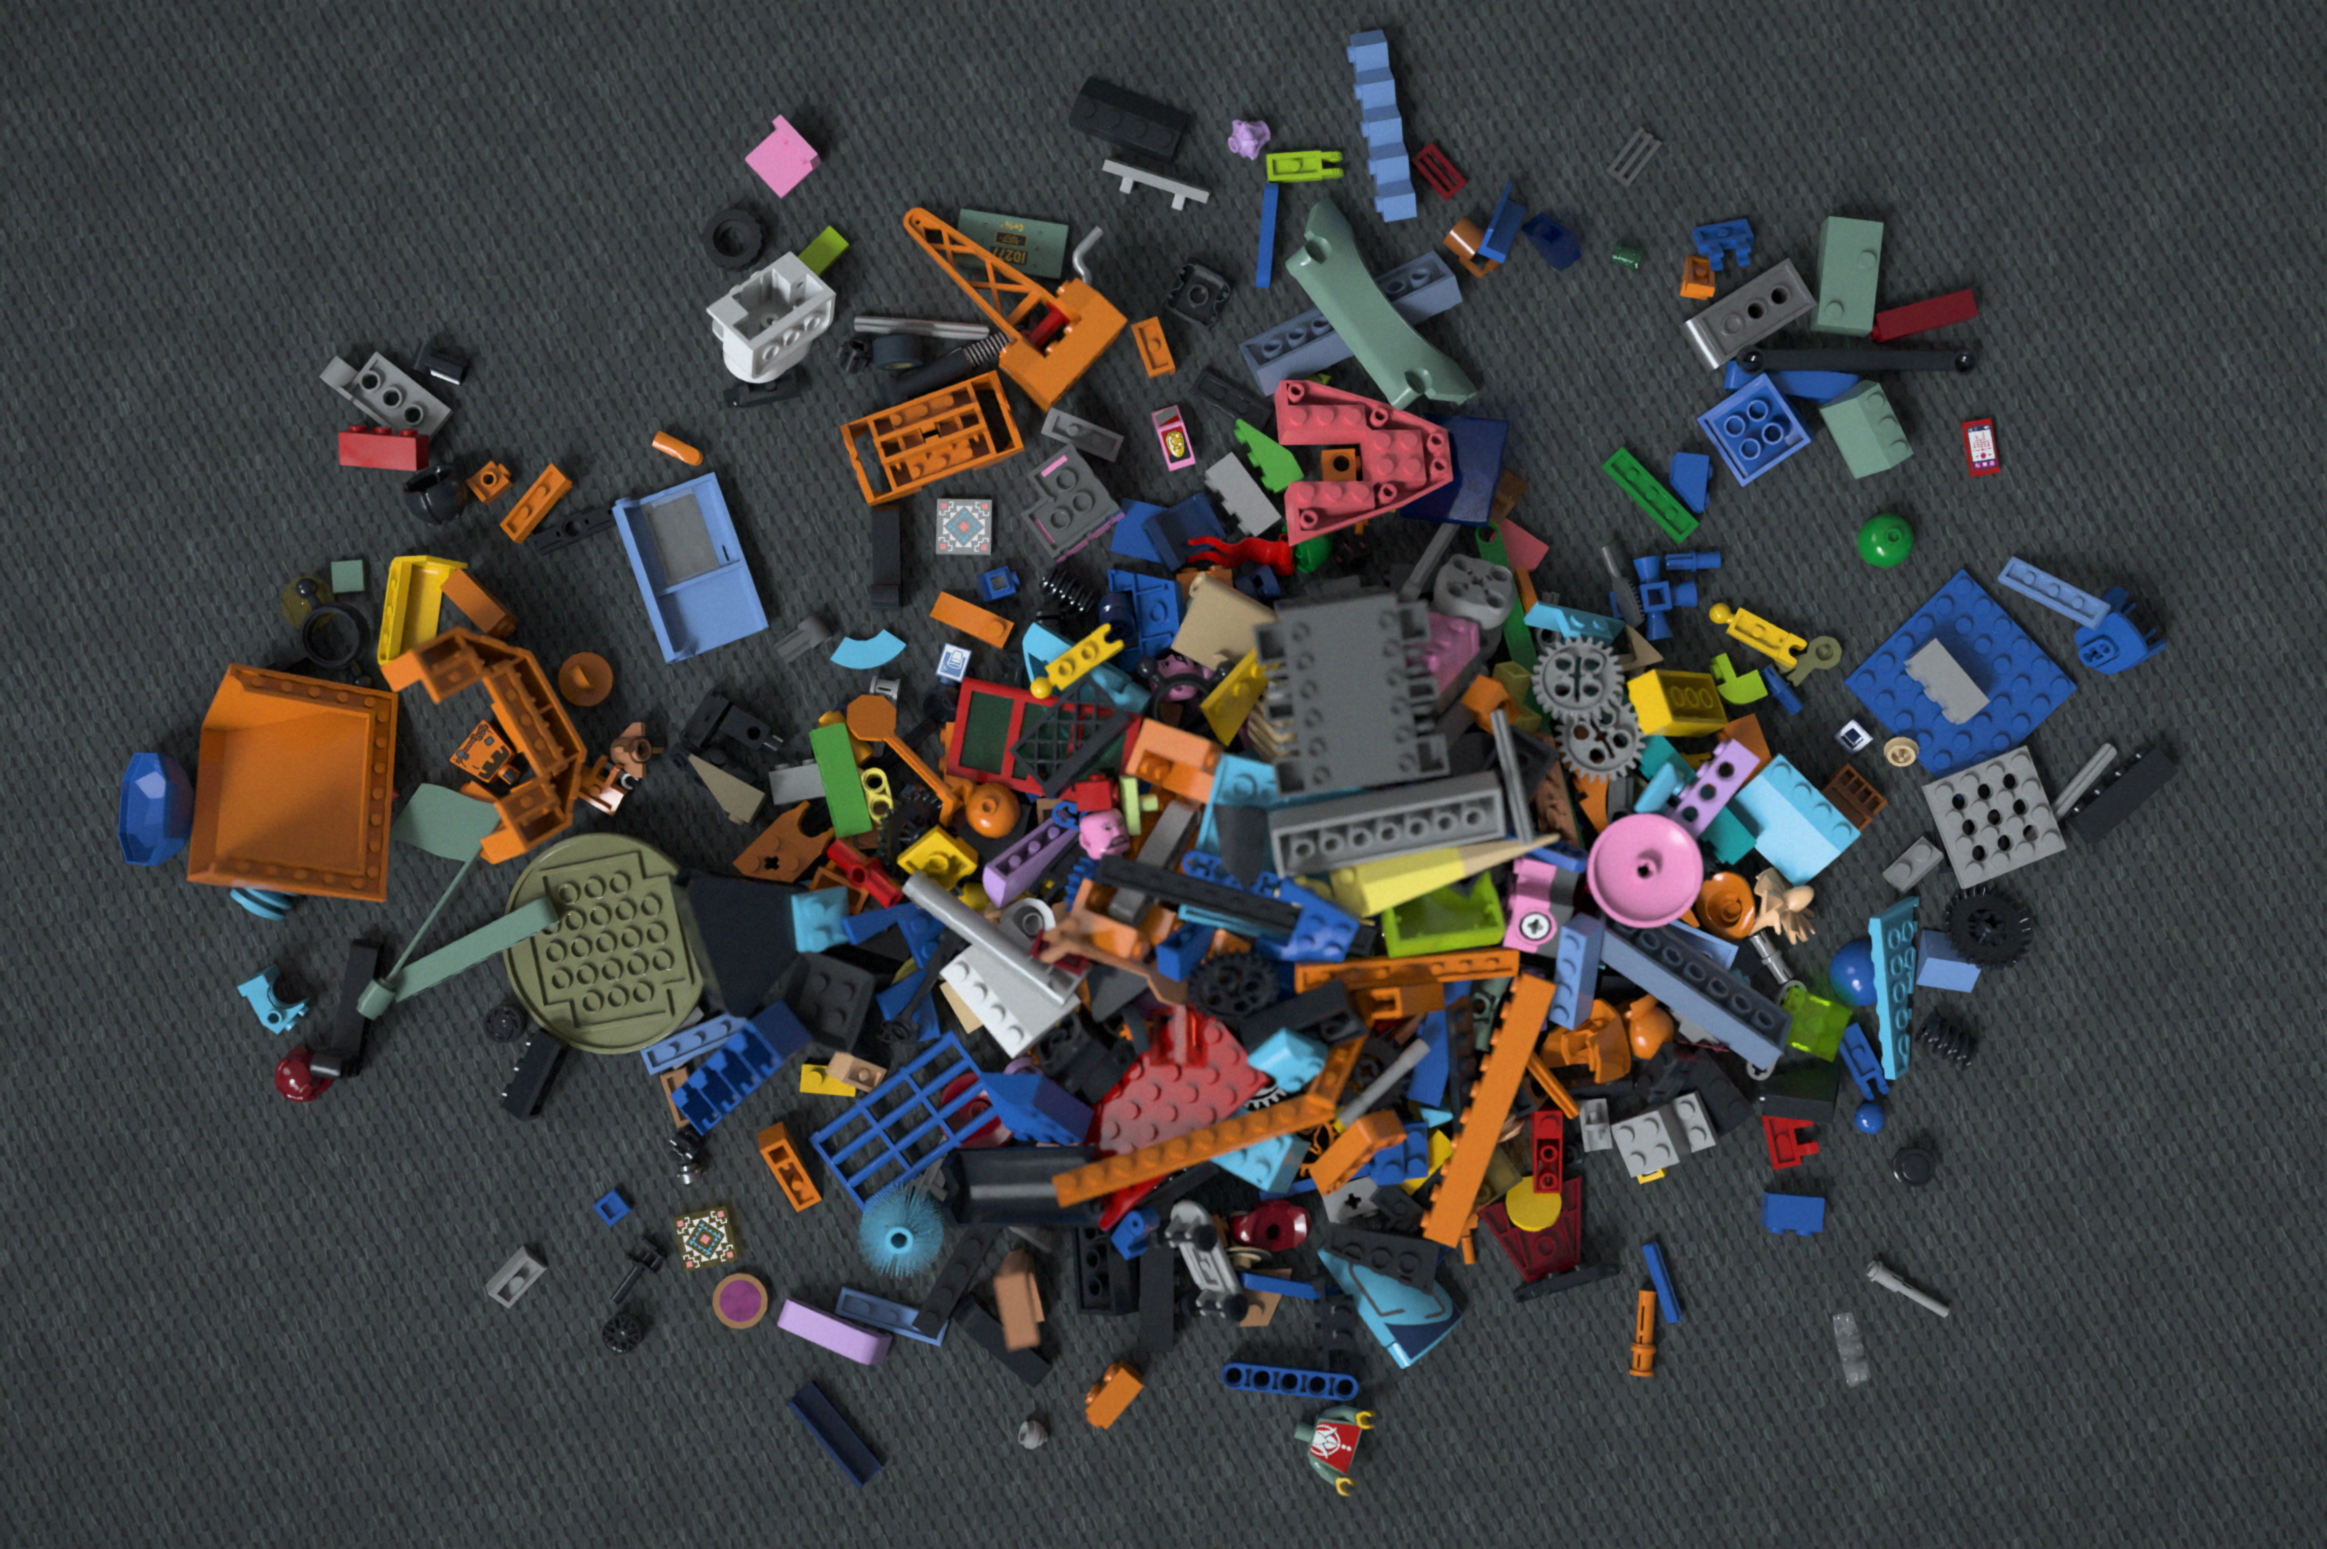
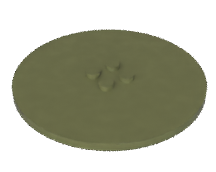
[503,832,705,1054]

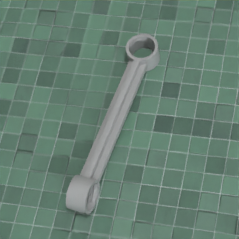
[1396,471,1490,603]

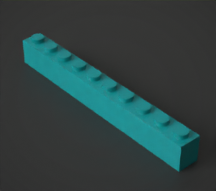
[1545,638,1758,865]

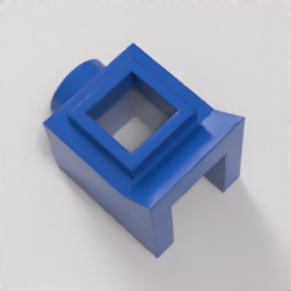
[976,566,1020,604]

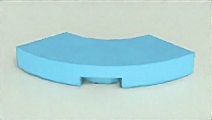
[830,629,907,669]

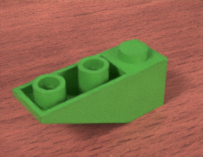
[1233,418,1305,496]

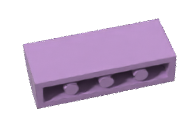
[983,809,1081,910]

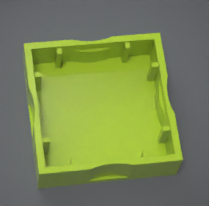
[1379,870,1506,958]

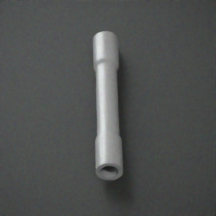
[1337,1038,1430,1128]

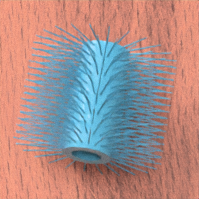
[857,1181,945,1280]

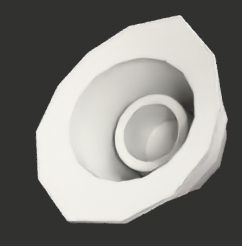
[1000,898,1056,944]

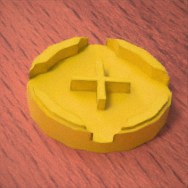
[1505,1176,1562,1232]

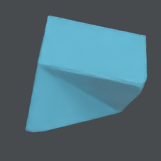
[1417,1098,1453,1128]

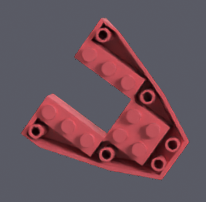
[1274,380,1453,547]

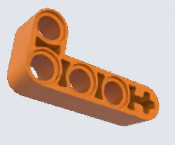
[1309,1110,1407,1196]

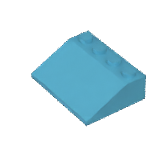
[1725,752,1861,887]

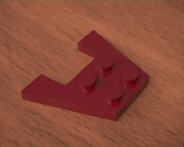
[1475,1176,1581,1282]

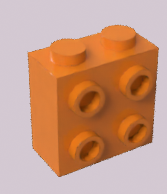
[1085,1359,1144,1430]

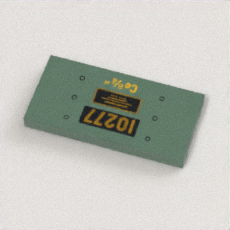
[953,209,1069,281]

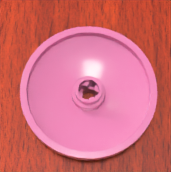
[1587,814,1703,928]

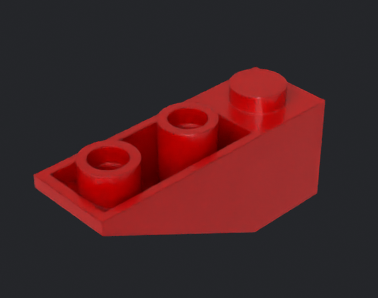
[1530,1104,1562,1193]

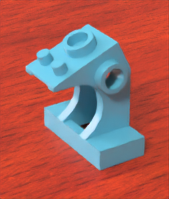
[238,964,310,1034]

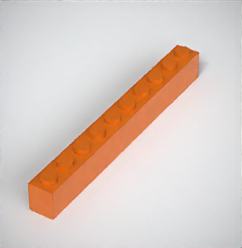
[1420,970,1556,1248]

